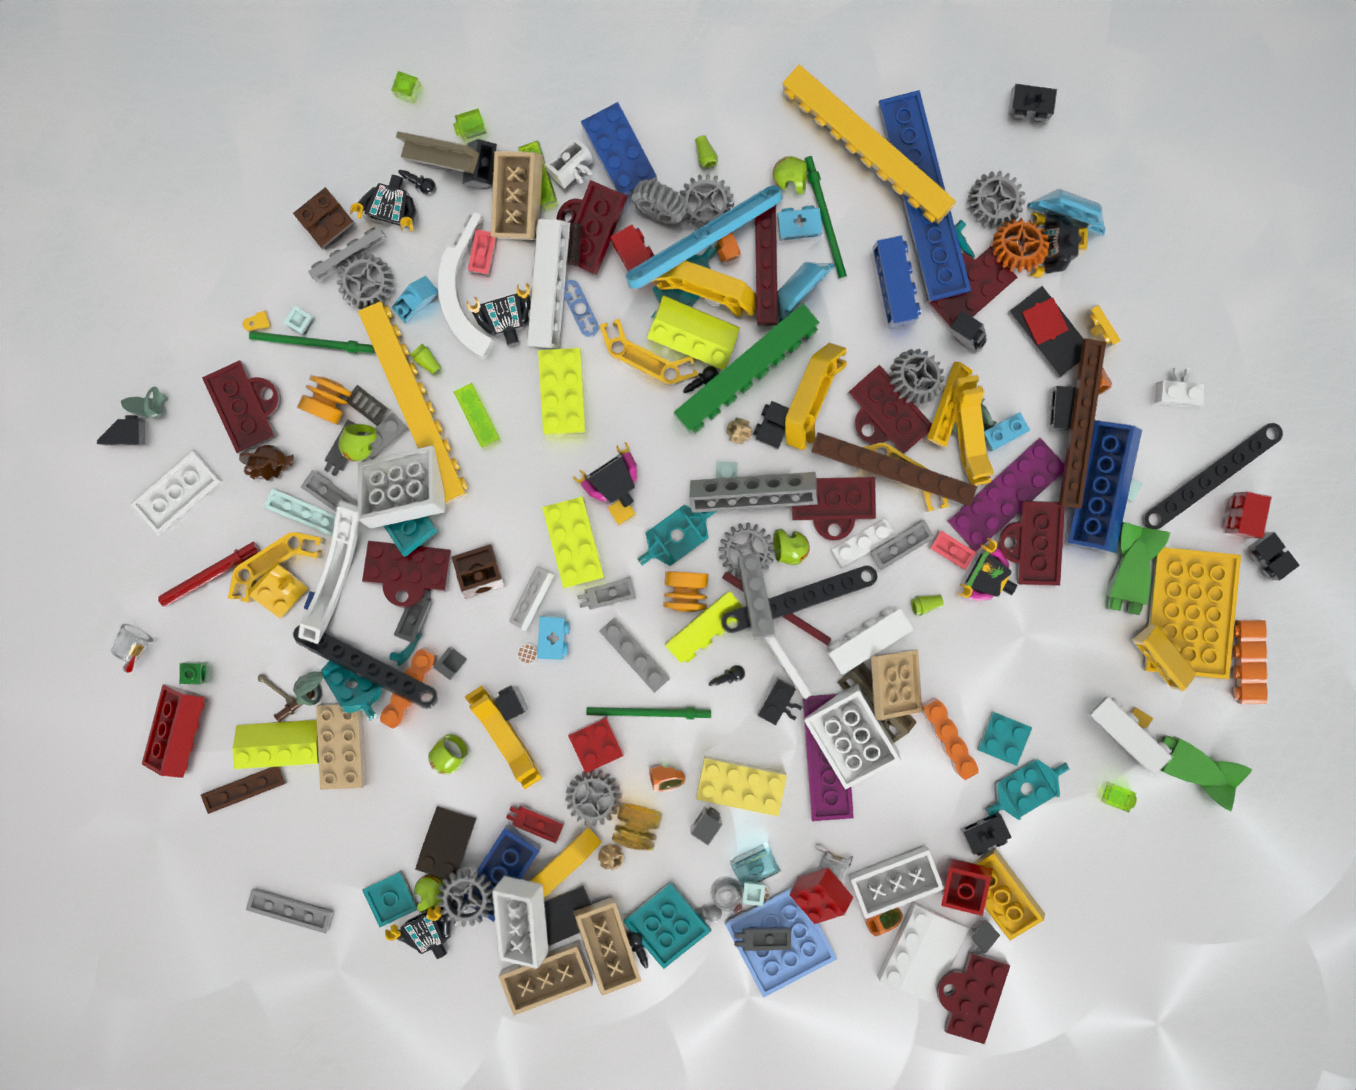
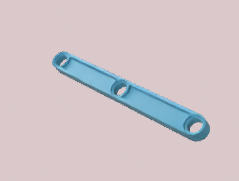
[626,185,783,289]

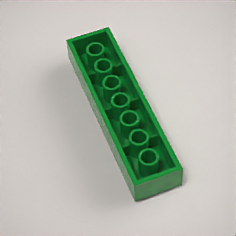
[673,303,820,434]

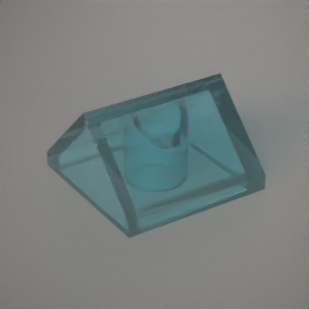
[730,842,781,889]

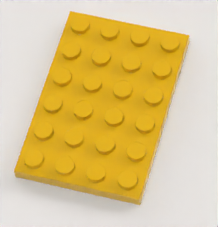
[1144,547,1241,679]

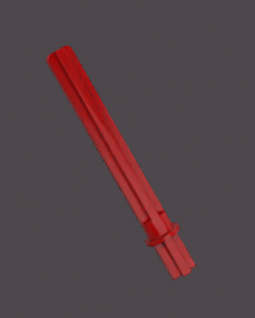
[158,541,260,607]

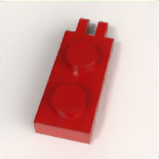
[506,805,564,844]

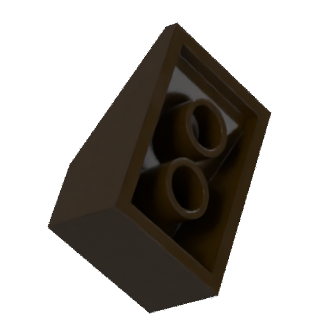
[415,806,477,880]

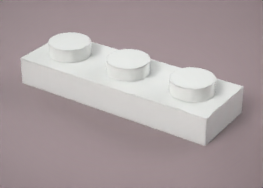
[831,518,896,568]
[509,566,554,631]

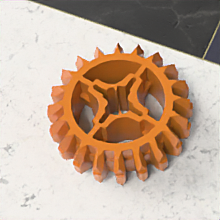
[992,217,1049,273]

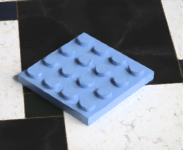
[725,886,837,998]

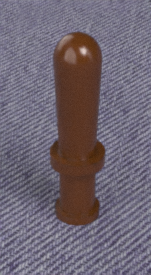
[273,690,315,723]

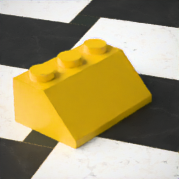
[1132,624,1196,692]

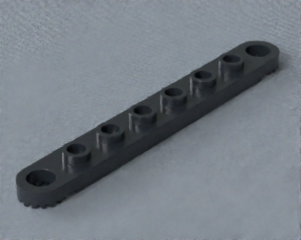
[1142,423,1283,530]
[721,566,877,634]
[293,625,438,709]

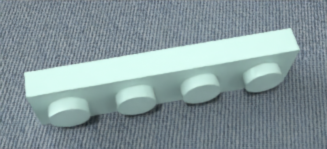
[264,488,336,537]

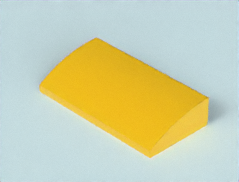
[973,848,1045,940]

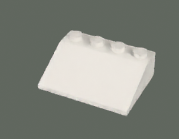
[358,446,445,529]
[804,683,901,790]
[877,901,969,1003]

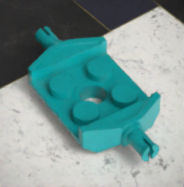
[651,245,717,319]
[638,504,717,566]
[321,661,382,720]
[986,759,1070,820]

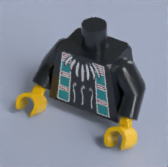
[350,175,417,232]
[1029,213,1081,278]
[466,283,531,346]
[385,905,452,959]

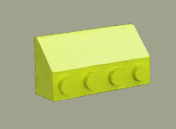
[647,295,740,370]
[665,590,743,663]
[232,720,319,769]

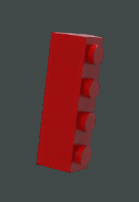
[142,684,205,778]

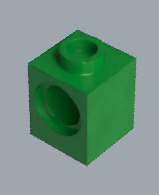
[179,661,207,684]

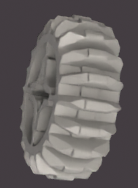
[968,171,1025,228]
[679,174,734,230]
[631,180,688,225]
[337,253,394,309]
[888,349,945,405]
[719,523,775,577]
[565,770,622,826]
[437,868,494,927]

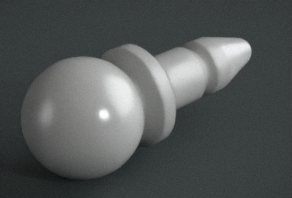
[695,905,722,922]

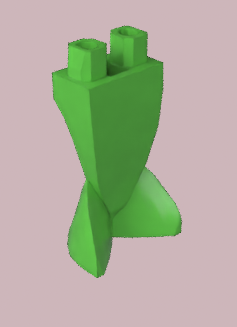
[1106,522,1170,615]
[1160,735,1252,811]

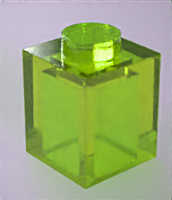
[391,71,422,104]
[453,108,487,140]
[1101,782,1137,812]

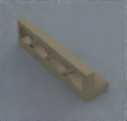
[396,131,479,174]
[838,662,917,743]

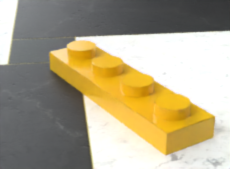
[927,362,973,447]

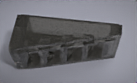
[345,385,390,426]

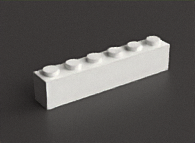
[526,219,570,349]

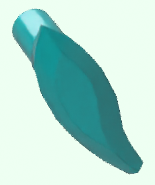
[955,220,975,258]
[389,633,423,666]

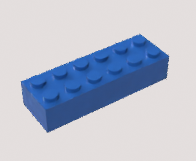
[1068,420,1142,553]

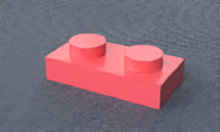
[468,229,496,275]
[929,531,977,570]

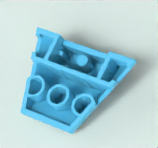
[1027,188,1106,235]
[777,262,835,324]

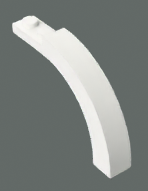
[438,211,494,360]
[298,501,361,644]

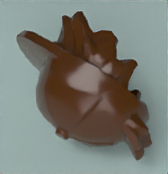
[239,445,294,481]

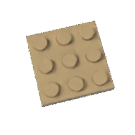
[871,650,922,720]

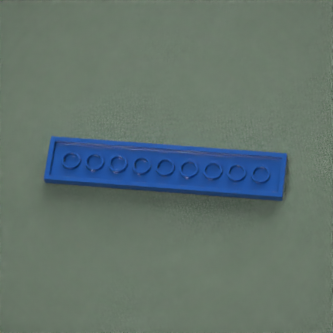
[878,90,971,302]

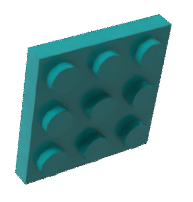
[623,882,712,969]

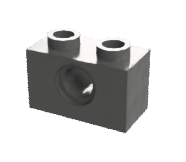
[690,807,722,845]

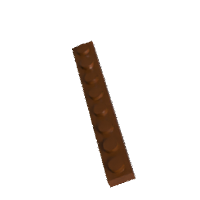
[1059,338,1106,509]
[811,432,978,506]

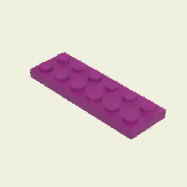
[947,437,1065,552]
[802,693,854,821]

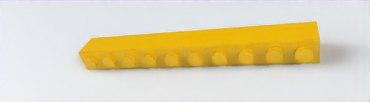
[782,64,956,224]
[358,301,469,503]

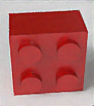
[610,224,655,272]
[1224,491,1272,538]
[568,716,624,773]
[941,858,993,916]
[789,867,853,924]

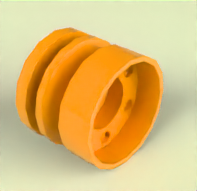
[297,375,352,425]
[663,571,709,612]

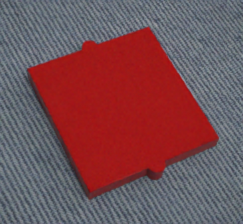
[1022,298,1069,345]

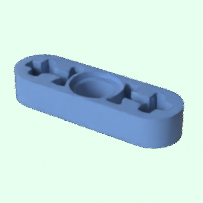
[564,280,599,337]

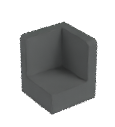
[433,646,467,680]
[971,920,1000,955]

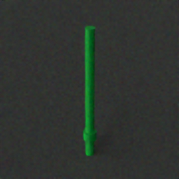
[804,156,847,279]
[249,331,374,353]
[586,707,711,720]

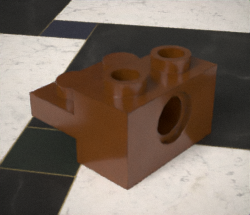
[293,187,355,249]
[451,544,505,599]

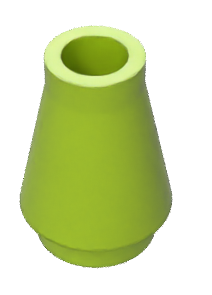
[695,135,718,169]
[410,343,441,374]
[911,594,944,616]

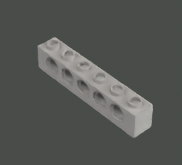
[689,472,818,513]

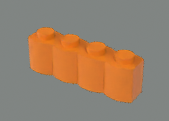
[1232,620,1268,704]
[380,647,438,729]
[922,698,979,780]

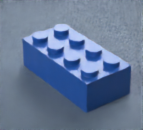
[581,102,657,196]
[872,235,921,329]
[461,825,541,922]

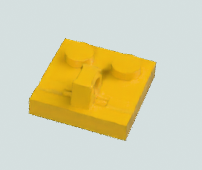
[1089,305,1121,345]
[248,562,309,618]

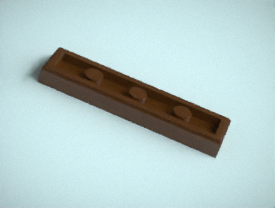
[201,766,287,814]

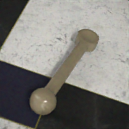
[258,674,294,704]

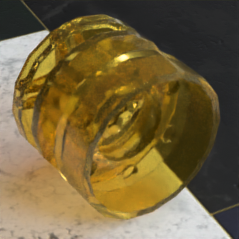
[612,803,662,851]

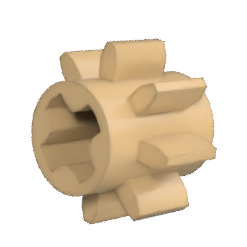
[726,417,752,444]
[598,844,624,871]

